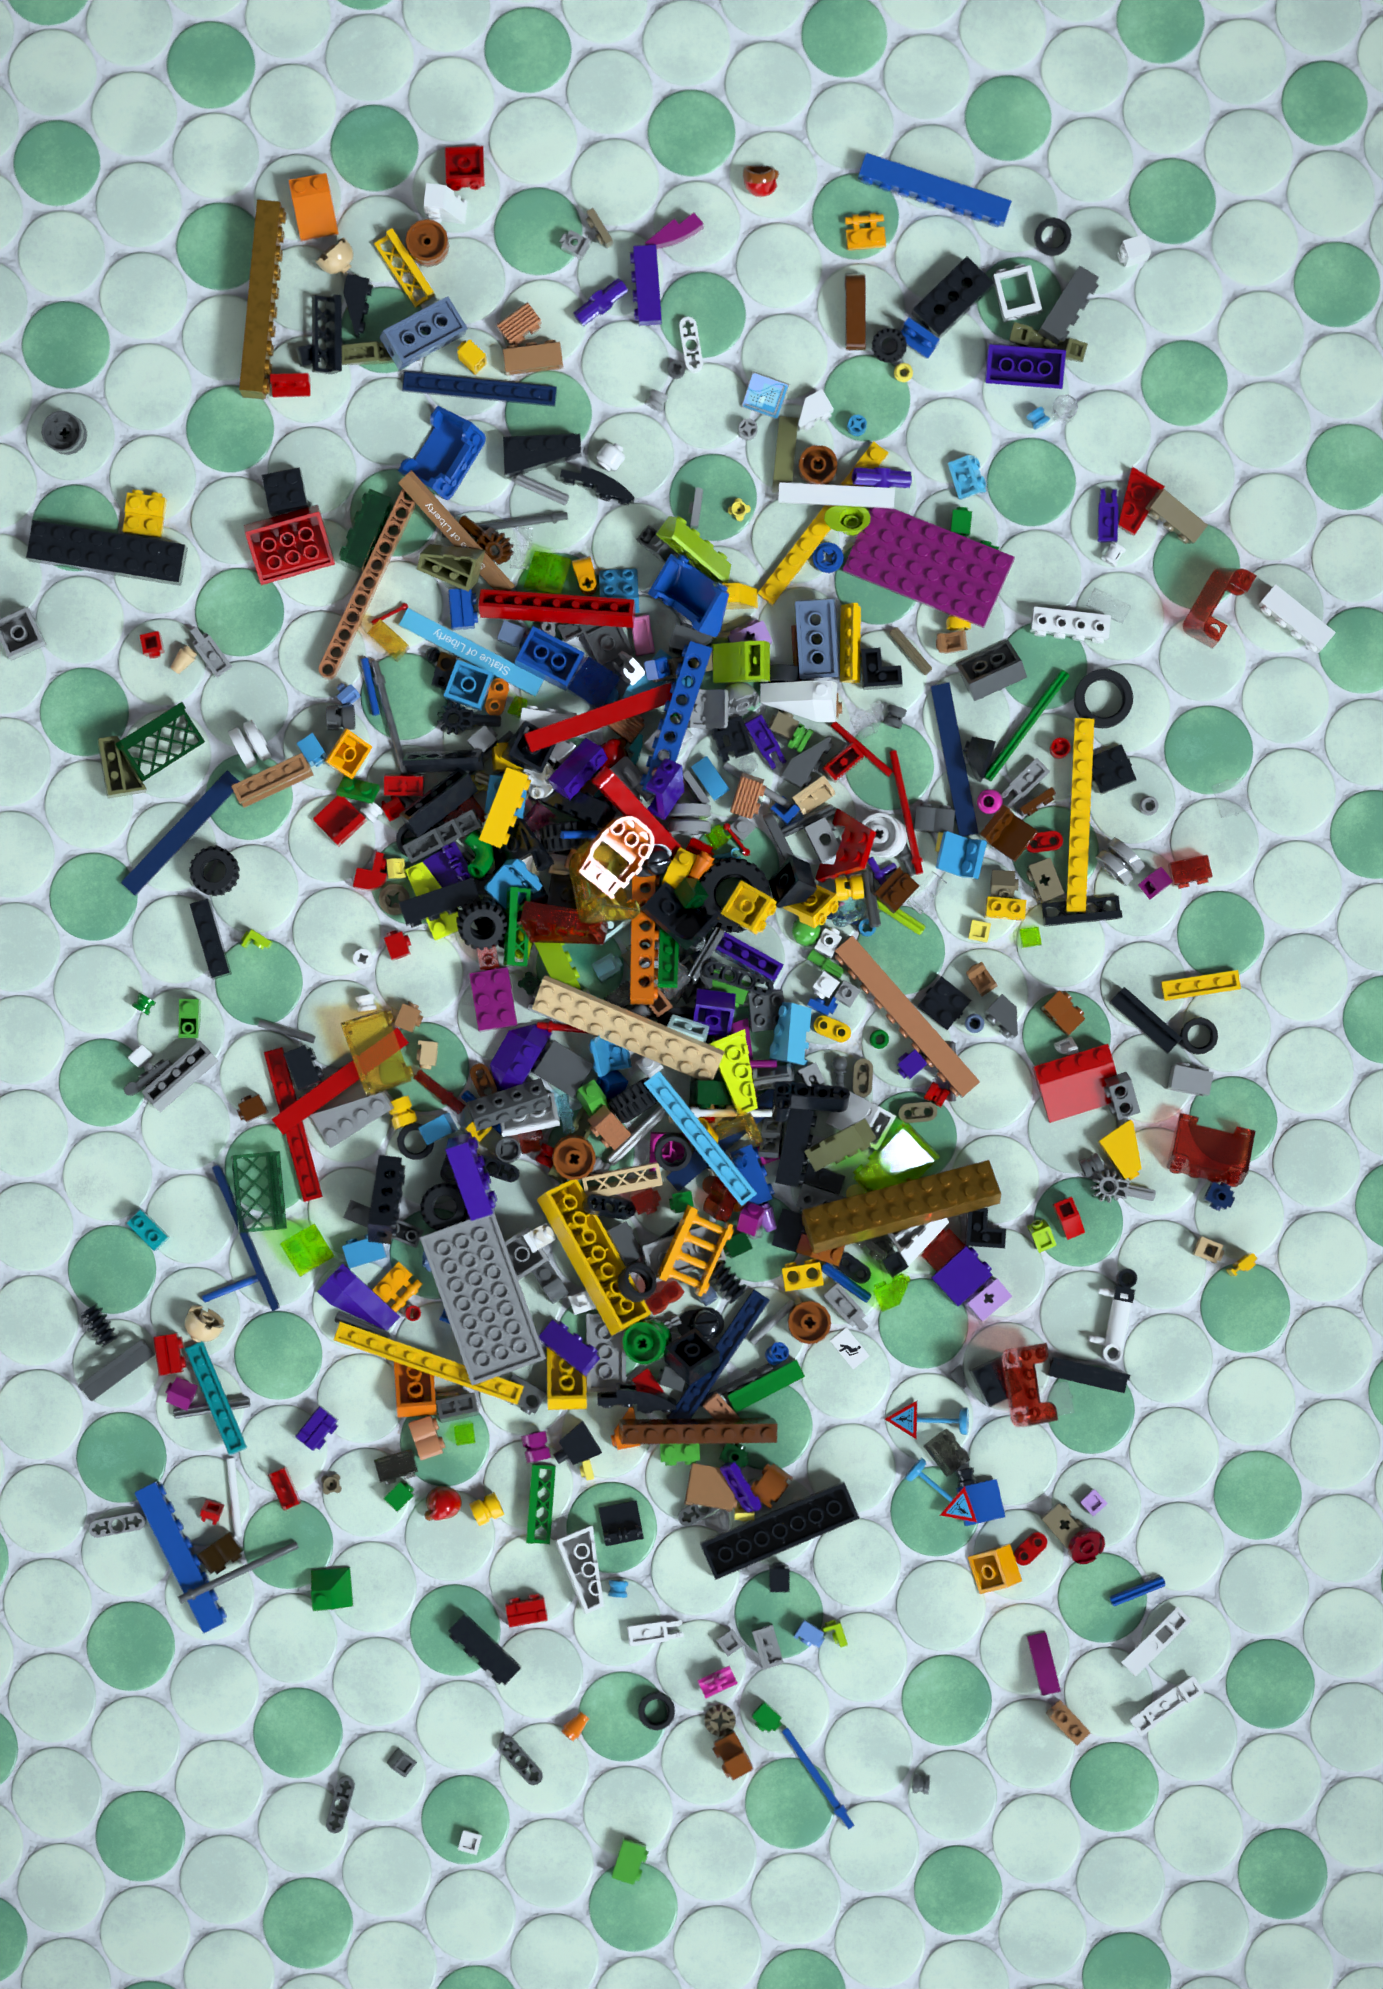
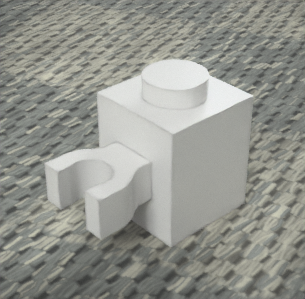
[569,1291,596,1315]

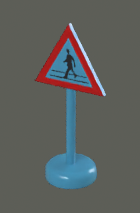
[885,1400,969,1439]
[905,1457,977,1522]

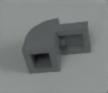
[532,1261,570,1304]

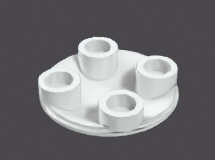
[523,762,555,799]

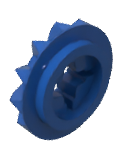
[813,542,843,574]

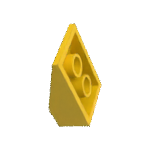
[547,1347,587,1410]

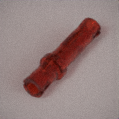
[413,1069,466,1115]

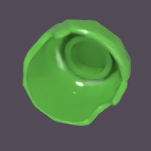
[792,918,821,946]

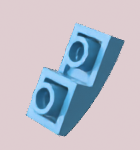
[691,756,730,801]

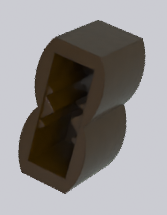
[197,1531,244,1575]

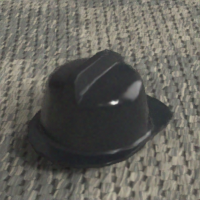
[627,844,673,877]
[677,1308,724,1340]

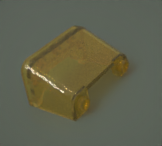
[569,840,640,923]
[341,1008,414,1097]

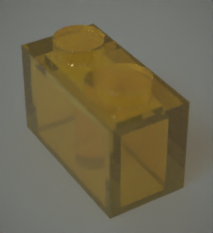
[367,619,410,662]

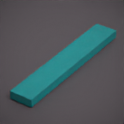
[185,1341,248,1456]

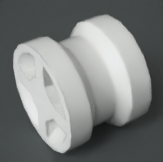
[360,802,384,823]
[353,949,373,969]
[355,994,377,1013]

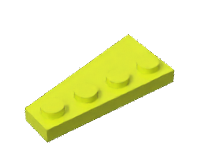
[405,862,459,941]
[709,1029,758,1116]

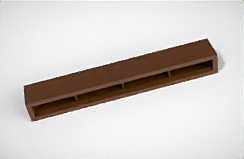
[619,1418,778,1444]

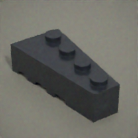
[503,434,581,479]

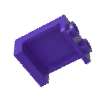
[646,758,684,820]
[931,1246,992,1307]

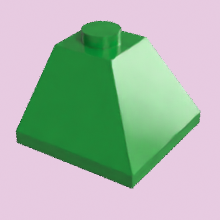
[311,1567,353,1611]

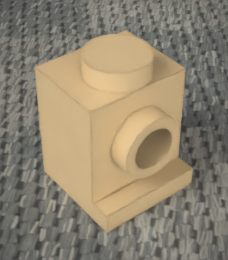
[417,1040,439,1070]
[1192,1236,1224,1263]

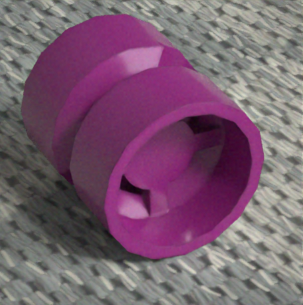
[521,1431,551,1463]

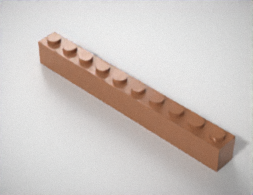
[835,935,980,1098]

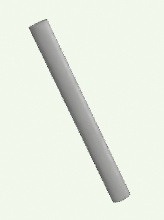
[723,762,792,809]

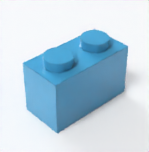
[297,733,328,767]
[342,1234,387,1269]

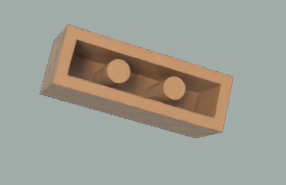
[503,340,563,376]

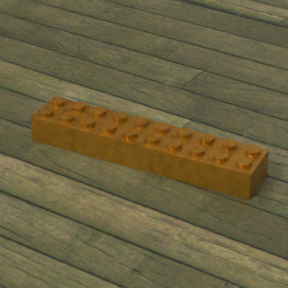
[239,200,286,399]
[802,1160,1001,1254]

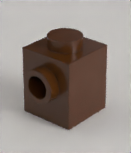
[237,1095,269,1123]

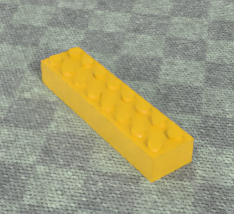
[536,1180,651,1336]

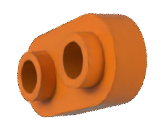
[485,678,509,716]

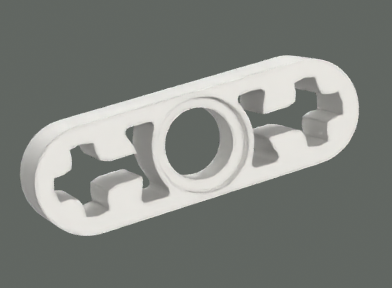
[679,317,703,373]

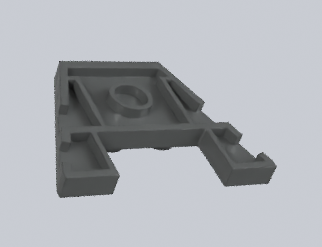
[557,624,634,694]

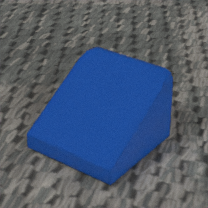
[644,656,670,680]

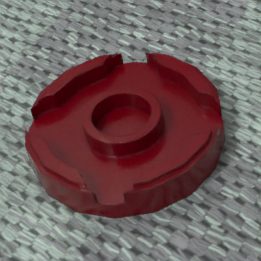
[1068,1528,1105,1564]

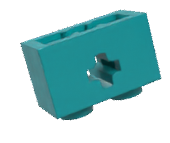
[127,1209,170,1251]

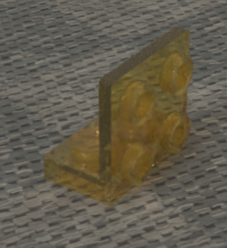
[715,1112,763,1145]

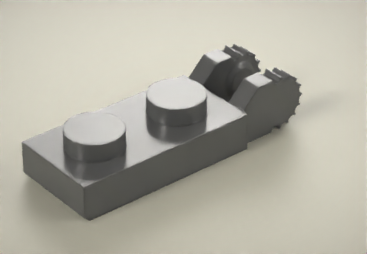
[124,1059,172,1096]

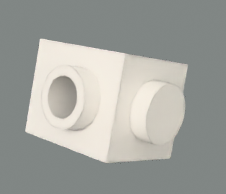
[812,971,840,999]

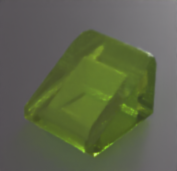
[507,696,528,719]
[1019,927,1042,948]
[454,1423,476,1446]

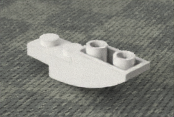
[1121,1607,1192,1676]

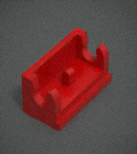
[384,774,424,796]
[268,1467,301,1511]

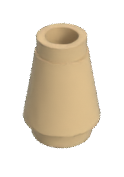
[170,645,197,674]

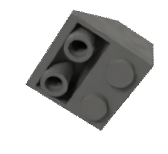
[669,622,713,655]
[984,994,1018,1039]

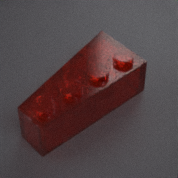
[520,901,609,944]

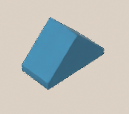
[418,1113,458,1145]

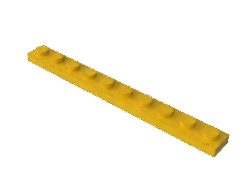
[757,441,889,606]
[1066,718,1094,912]
[334,1322,524,1405]

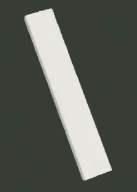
[778,482,895,509]

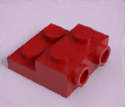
[445,146,485,191]

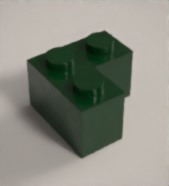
[690,1080,732,1109]

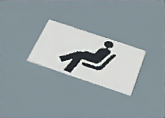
[830,1327,869,1369]

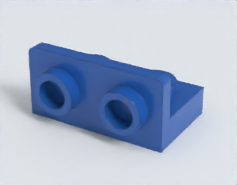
[901,317,940,359]

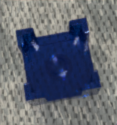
[567,656,621,709]

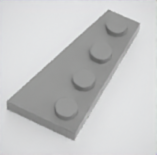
[310,1092,394,1148]

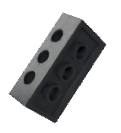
[911,256,994,339]
[368,1155,405,1244]

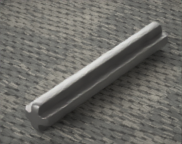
[173,1397,251,1419]

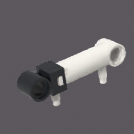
[1089,1269,1137,1363]

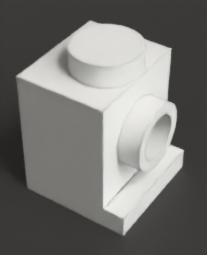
[814,927,842,958]

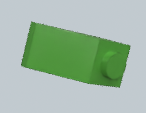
[576,1080,611,1118]

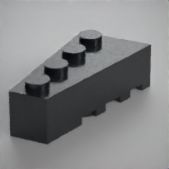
[537,790,616,830]

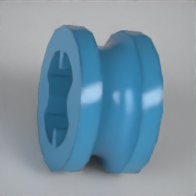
[858,919,876,937]

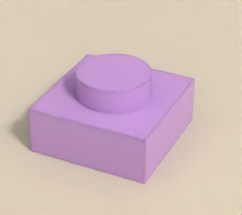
[1080,1489,1108,1517]

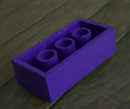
[985,343,1066,389]
[445,1132,498,1221]

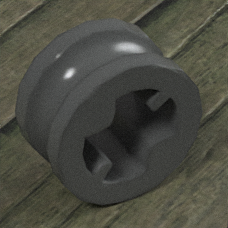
[668,360,685,379]

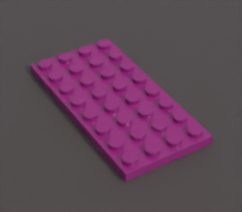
[843,507,1015,628]

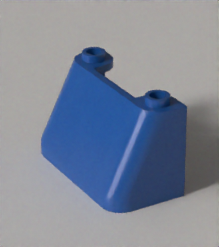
[398,406,486,500]
[648,554,729,637]

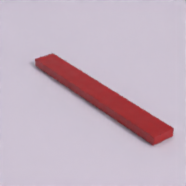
[524,683,677,753]
[272,1027,409,1135]
[264,1047,323,1202]

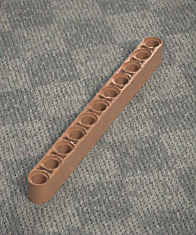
[319,489,417,680]

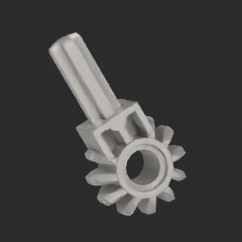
[1091,1170,1156,1203]

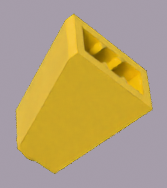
[721,583,758,609]
[1097,1119,1142,1181]

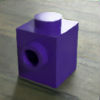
[897,1050,928,1080]

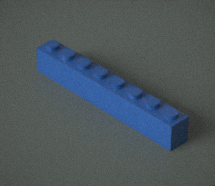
[858,153,1012,227]
[134,1481,227,1634]

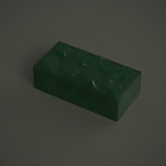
[339,489,393,574]

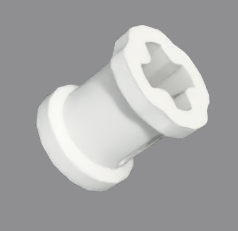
[1101,542,1126,567]

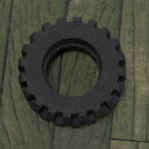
[699,858,771,933]

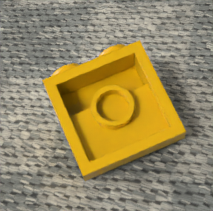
[123,490,167,538]
[721,880,777,935]
[783,885,839,928]

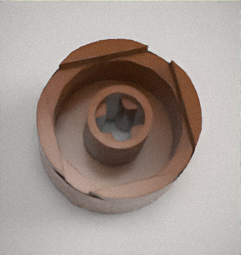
[798,445,837,485]
[751,1463,793,1509]

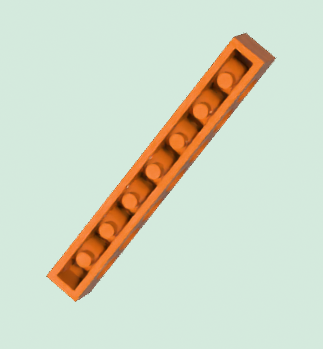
[630,875,659,1005]

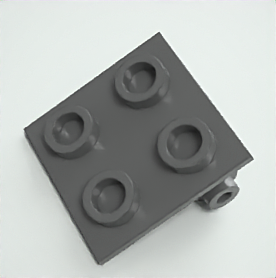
[747,991,784,1032]

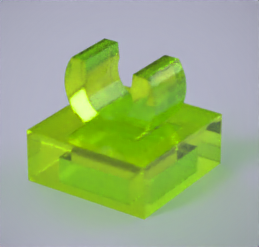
[705,825,732,851]

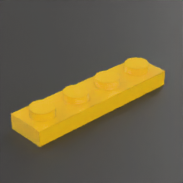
[1161,970,1241,1001]

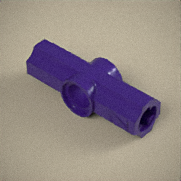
[573,278,629,327]
[852,468,912,488]

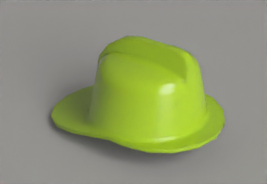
[824,506,871,536]

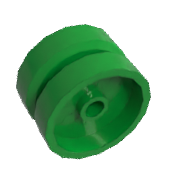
[623,1319,672,1364]

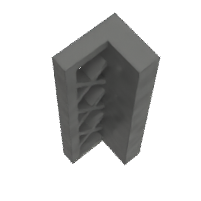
[78,1339,155,1402]

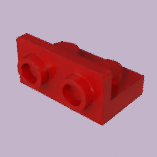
[270,373,311,398]

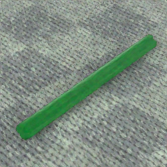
[984,670,1069,782]

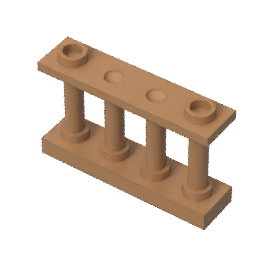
[231,753,314,808]

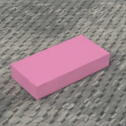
[632,615,655,656]

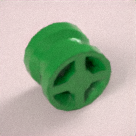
[132,993,156,1016]

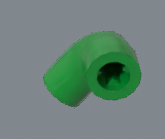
[464,829,494,879]

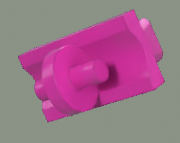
[697,1666,738,1698]

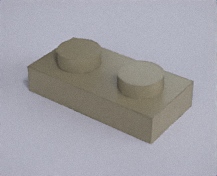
[586,208,613,249]

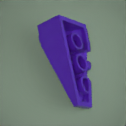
[317,1263,400,1331]

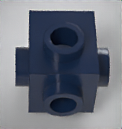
[1203,1182,1235,1211]

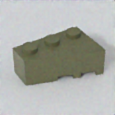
[417,544,485,592]
[98,735,147,799]
[804,1118,876,1172]

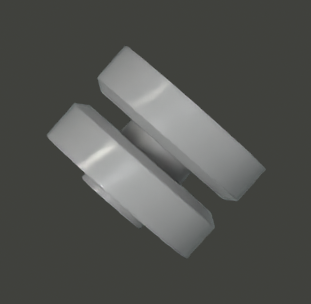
[669,803,711,836]
[1095,838,1145,886]

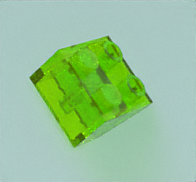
[523,551,572,595]
[280,1223,335,1277]
[871,1274,910,1312]

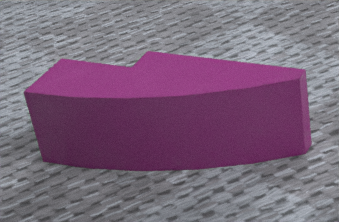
[645,212,704,249]
[1027,1632,1061,1696]

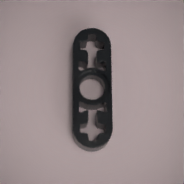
[582,1194,636,1220]

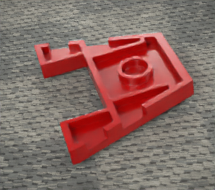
[815,809,876,882]

